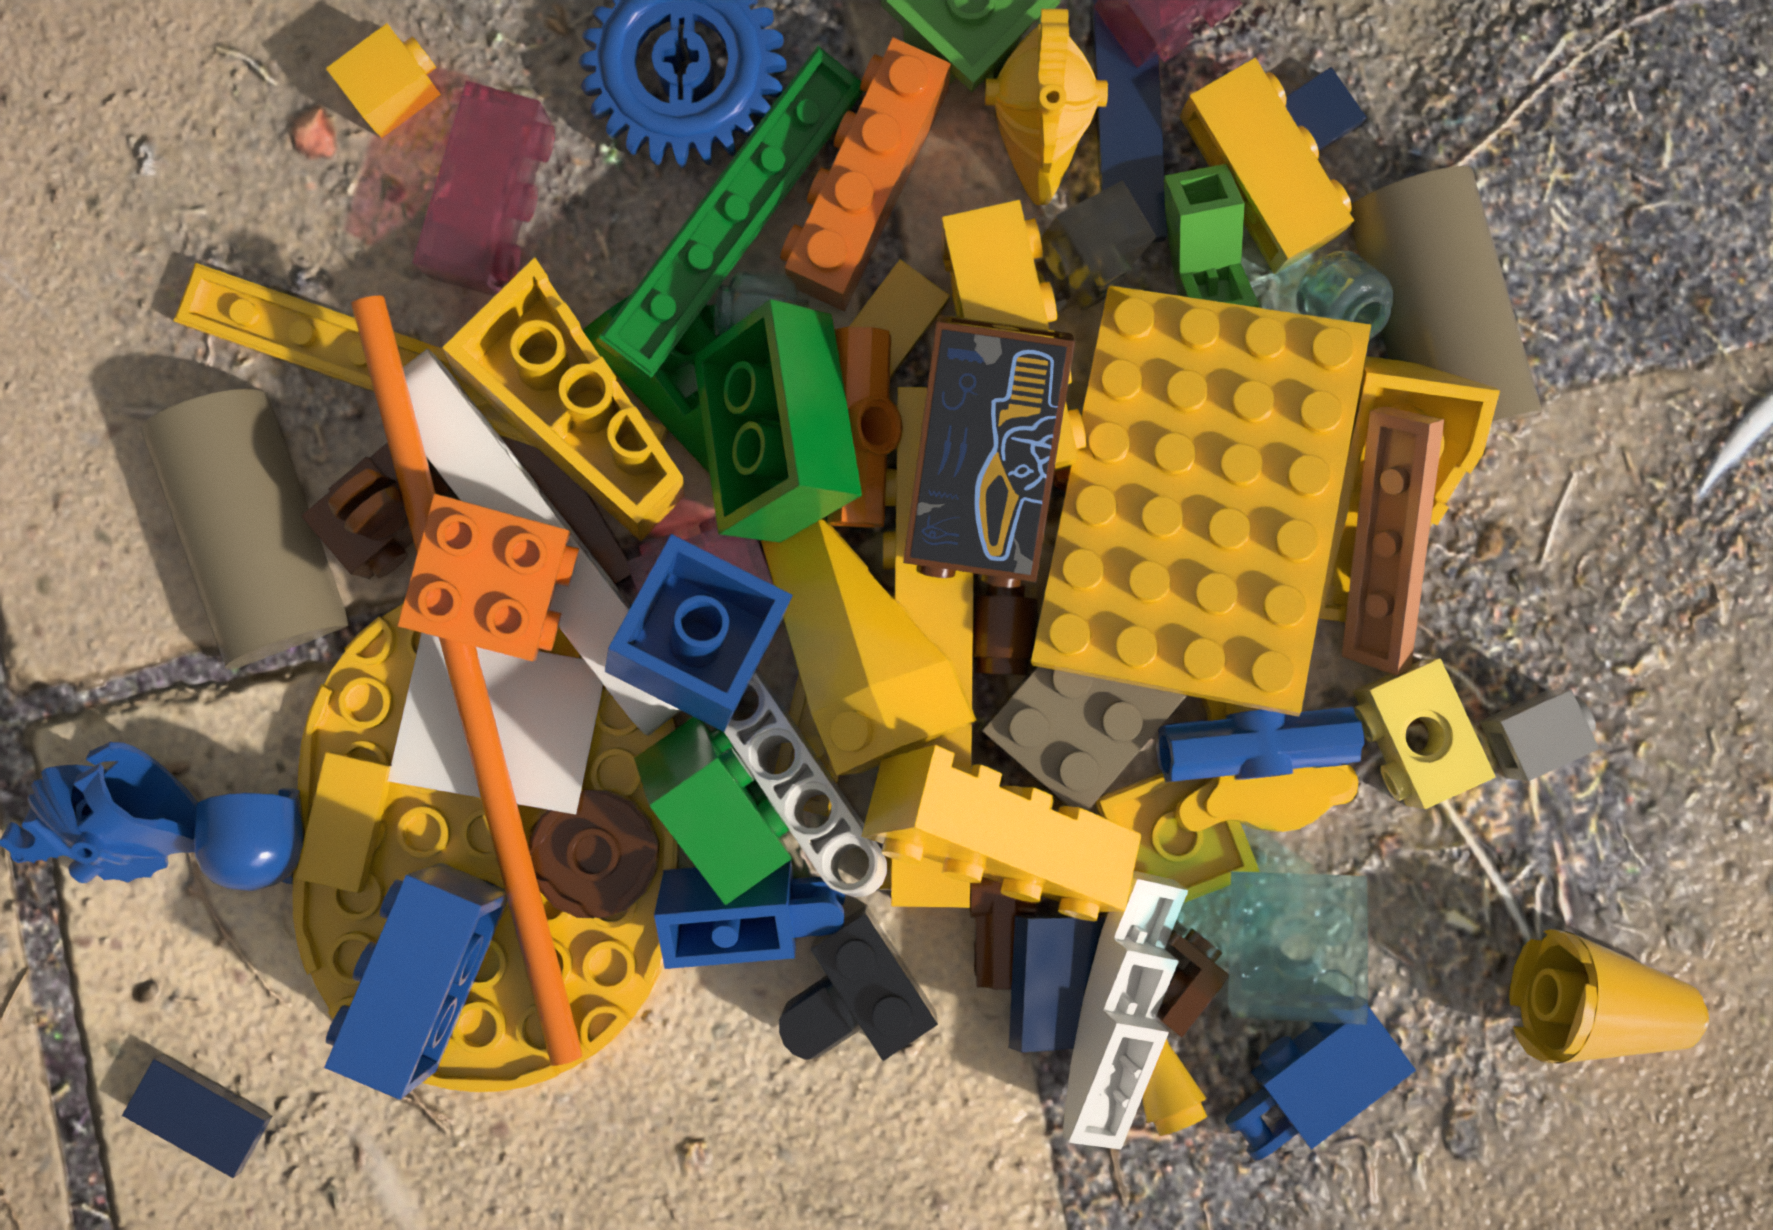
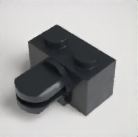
[779,905,938,1061]

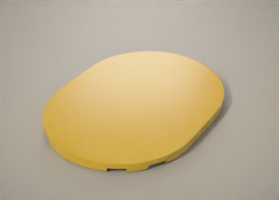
[292,603,680,1092]

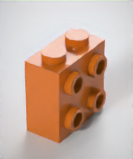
[397,494,579,662]

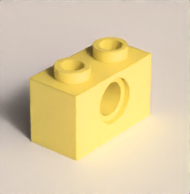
[1353,658,1496,809]

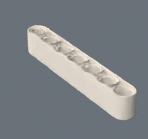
[403,349,681,736]

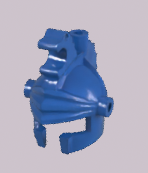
[0,741,198,884]

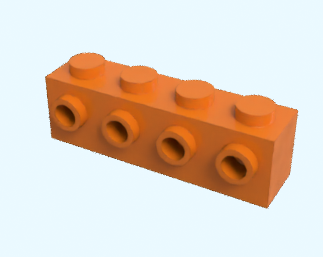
[780,37,951,312]

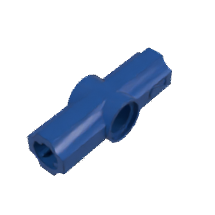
[1156,707,1365,783]

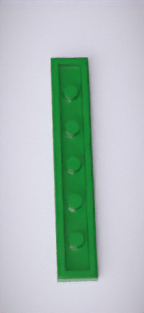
[595,45,863,382]

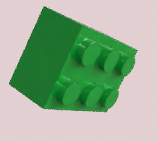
[693,299,862,543]

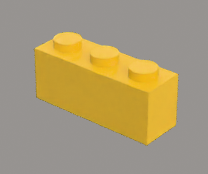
[1179,57,1354,275]

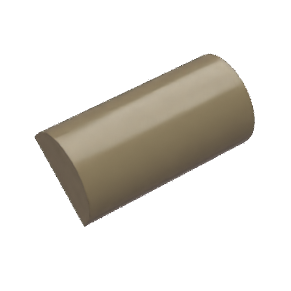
[1350,166,1542,427]
[141,389,351,670]

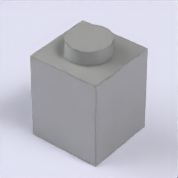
[1479,689,1600,781]

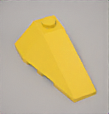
[1318,356,1500,622]
[761,518,977,776]

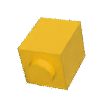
[326,23,441,138]

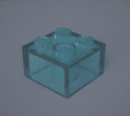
[1228,871,1368,1025]

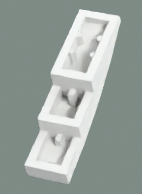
[1062,871,1188,1149]

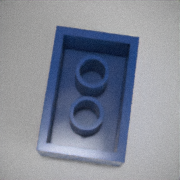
[324,863,508,1100]

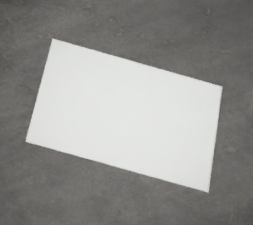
[388,633,603,814]

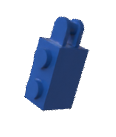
[654,860,845,969]
[1225,995,1416,1161]

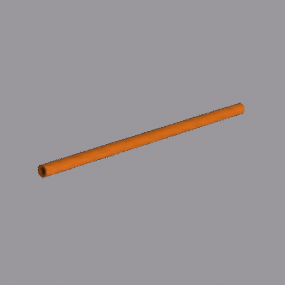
[351,295,583,1066]

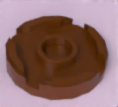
[530,789,660,919]

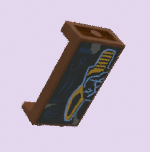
[903,315,1075,588]

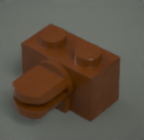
[301,442,461,579]

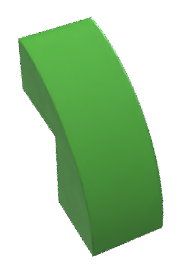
[1164,163,1259,308]

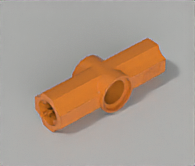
[827,326,903,528]

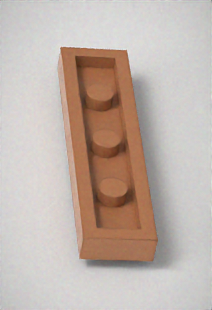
[1341,406,1444,676]

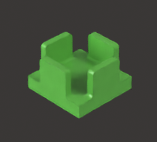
[881,0,1060,92]

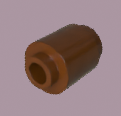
[972,584,1037,675]

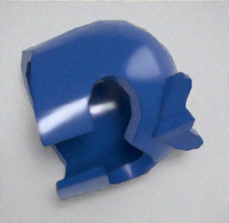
[194,788,305,891]

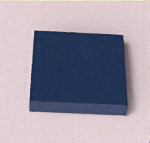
[1008,913,1108,1053]

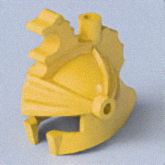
[985,8,1108,205]

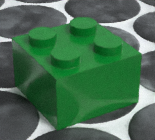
[634,717,792,905]

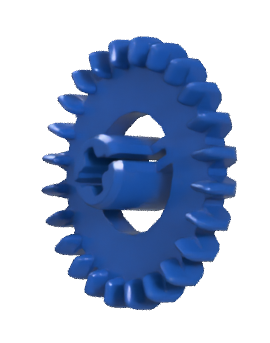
[578,0,787,169]

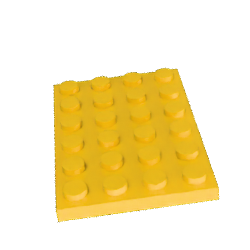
[1031,285,1371,717]

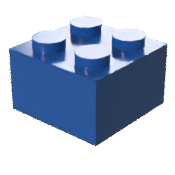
[605,534,793,732]

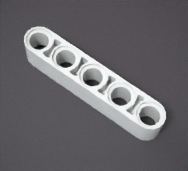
[724,668,887,897]

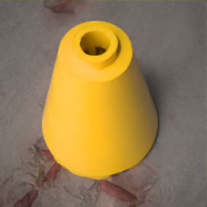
[1509,929,1709,1064]

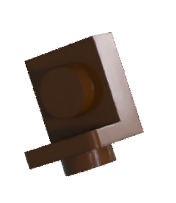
[1156,928,1231,1037]

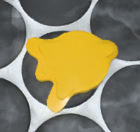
[1175,698,1358,832]

